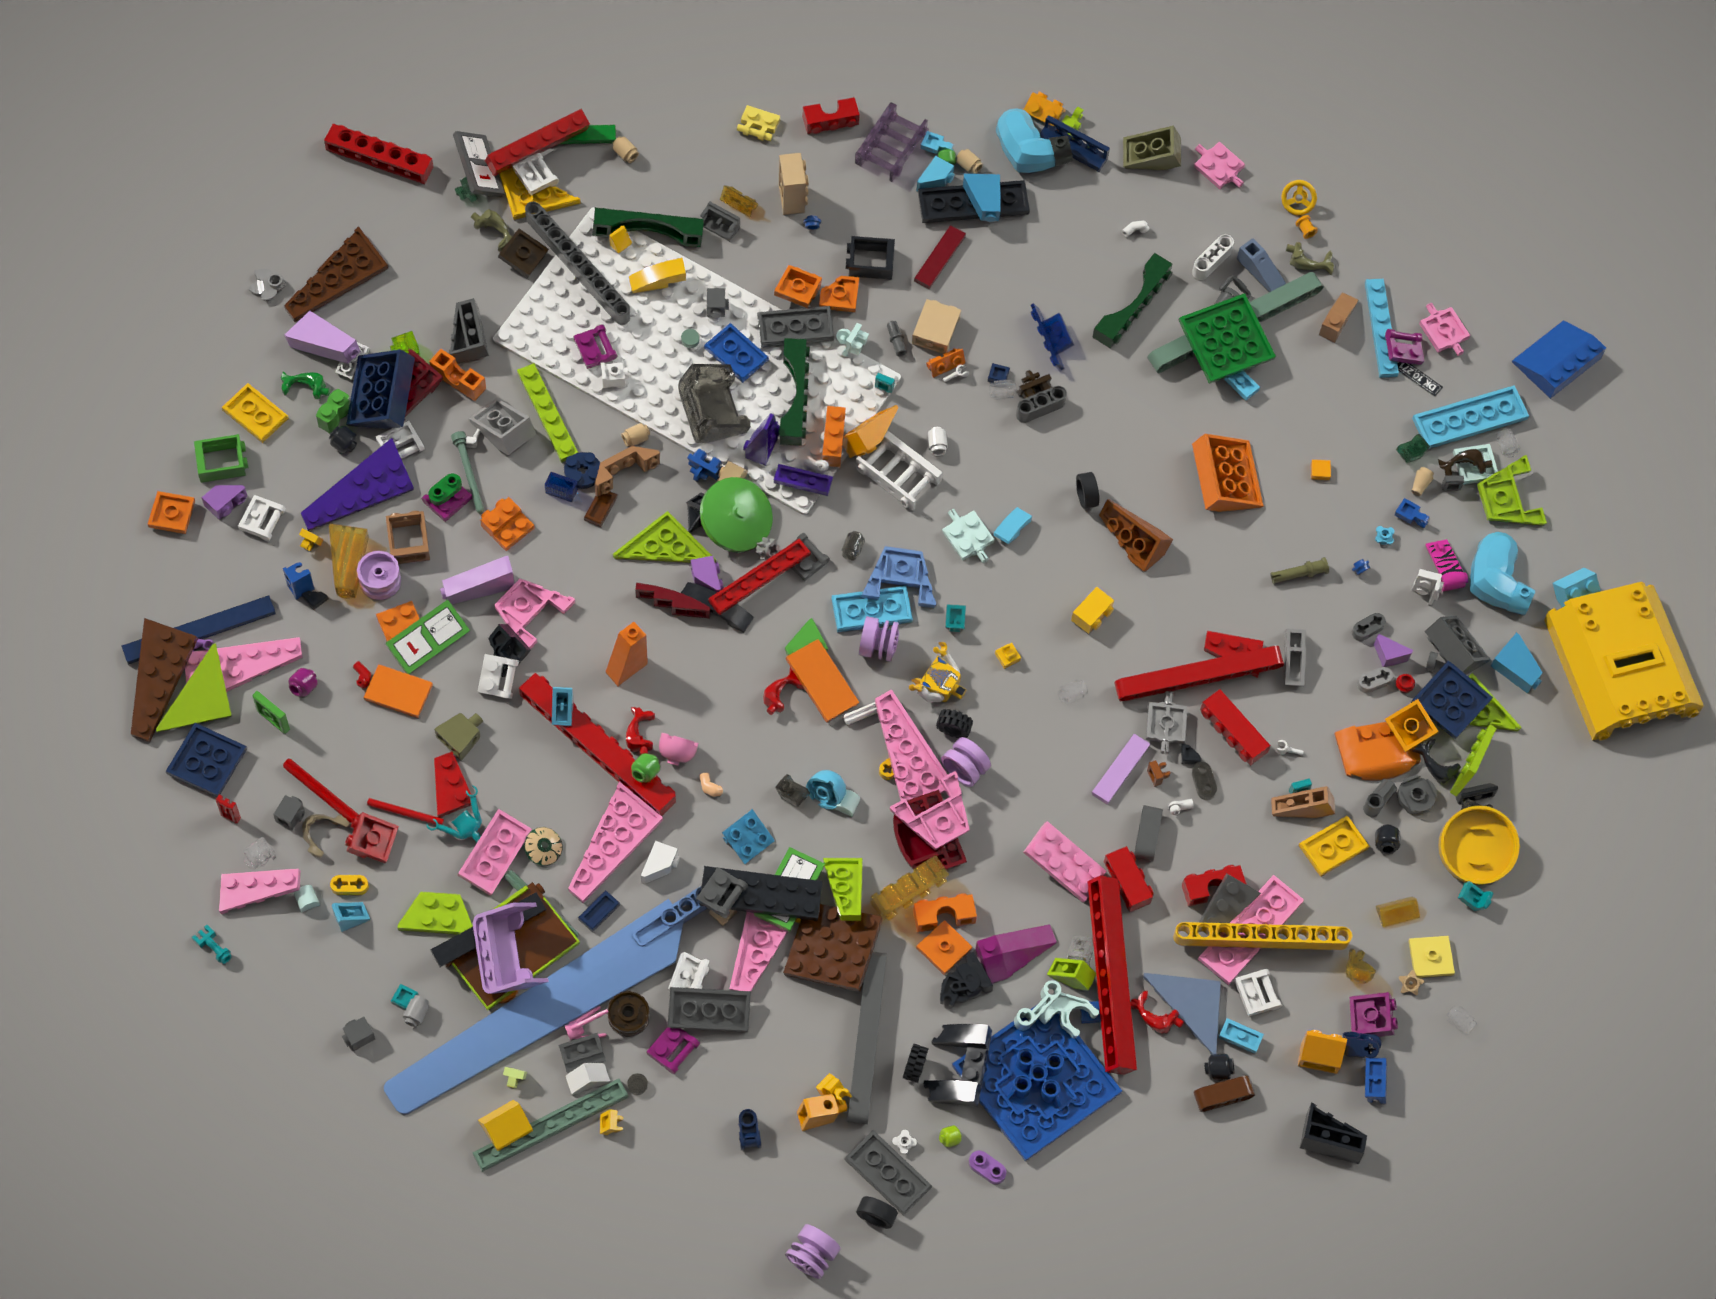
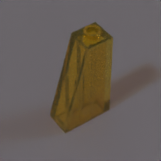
[329,524,369,599]

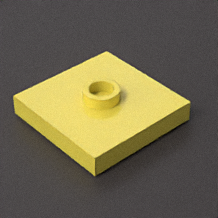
[1408,936,1455,978]

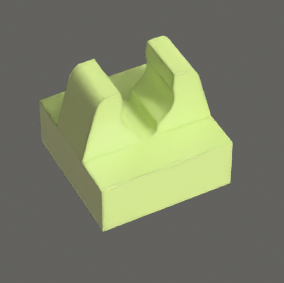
[503,1067,527,1088]

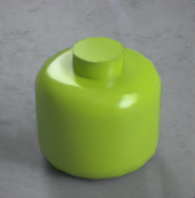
[939,1125,961,1147]

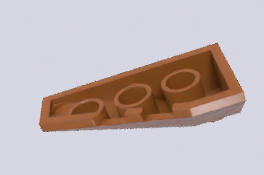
[1099,499,1173,572]

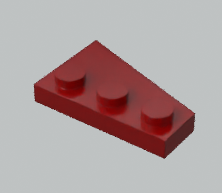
[1204,631,1264,678]
[434,751,471,818]

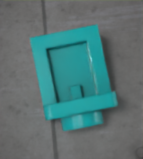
[945,604,966,632]
[1458,881,1494,911]

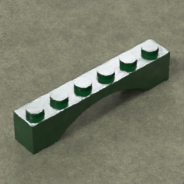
[592,207,704,247]
[1092,253,1173,349]
[779,338,810,446]

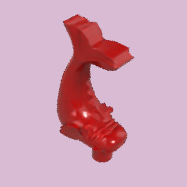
[763,667,804,715]
[626,707,655,755]
[1131,991,1184,1034]

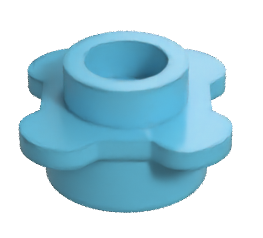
[1375,526,1395,545]

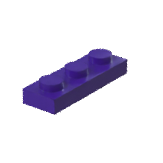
[774,464,833,496]

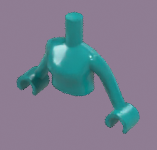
[426,785,482,843]

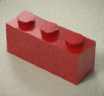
[1104,846,1154,913]

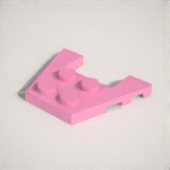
[495,578,575,649]
[889,771,970,850]

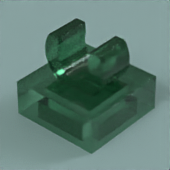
[455,177,478,202]

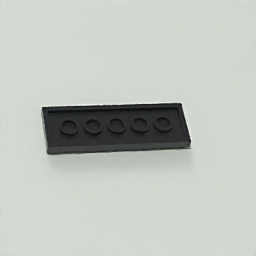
[918,180,1030,223]
[699,866,823,921]

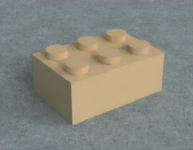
[778,153,809,215]

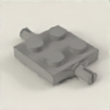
[1146,691,1188,754]

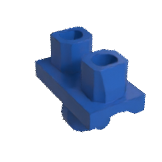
[687,448,722,482]

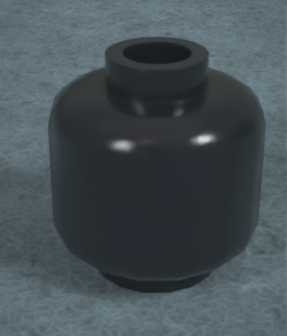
[329,426,358,454]
[1375,824,1401,854]
[1204,1054,1235,1081]

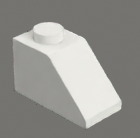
[641,841,680,884]

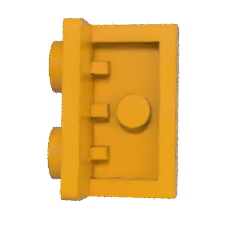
[1023,91,1066,127]

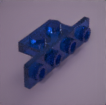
[1030,303,1074,370]

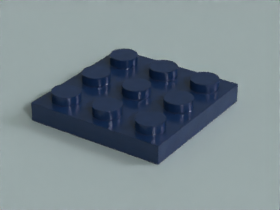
[1411,660,1493,740]
[166,723,247,797]

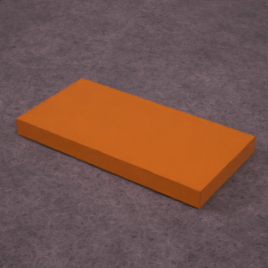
[785,639,859,723]

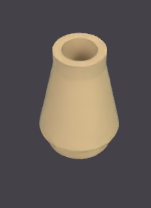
[1411,467,1434,496]

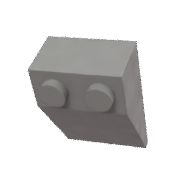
[469,398,536,455]

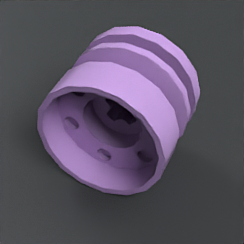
[859,616,899,662]
[785,1224,841,1279]

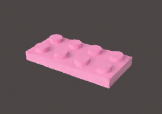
[457,809,532,896]
[1023,821,1107,902]

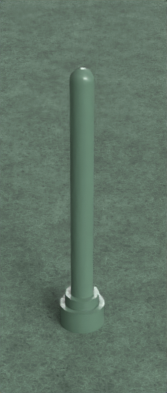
[451,431,484,514]

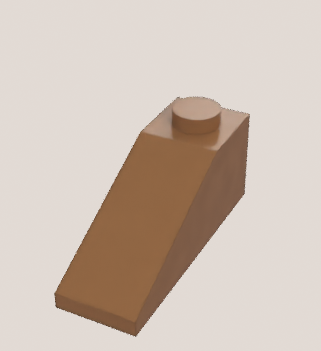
[1319,292,1359,343]
[1271,786,1335,818]

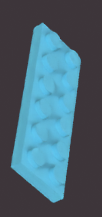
[1412,385,1529,450]

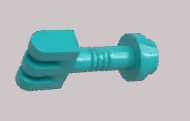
[191,925,232,964]

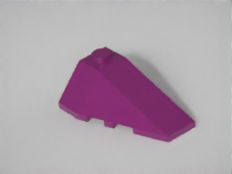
[975,924,1057,984]

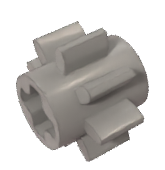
[756,537,780,560]

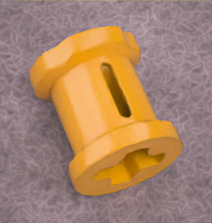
[1295,215,1318,239]

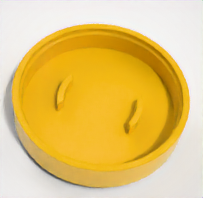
[1438,806,1520,885]

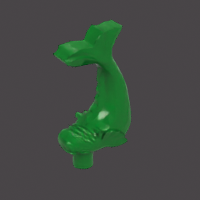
[281,371,330,399]

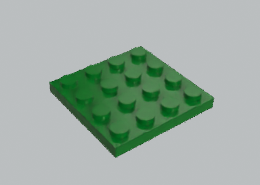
[1178,293,1276,384]

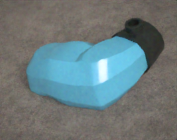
[996,108,1073,173]

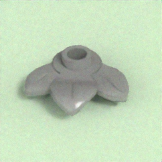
[249,269,285,301]

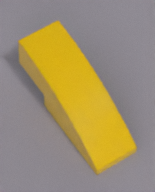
[629,258,686,294]

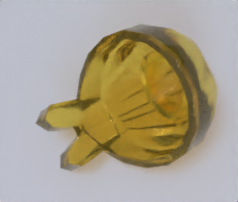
[1345,949,1376,984]

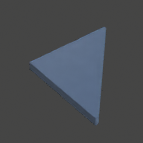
[1143,973,1221,1055]

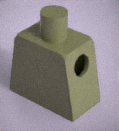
[434,713,483,761]

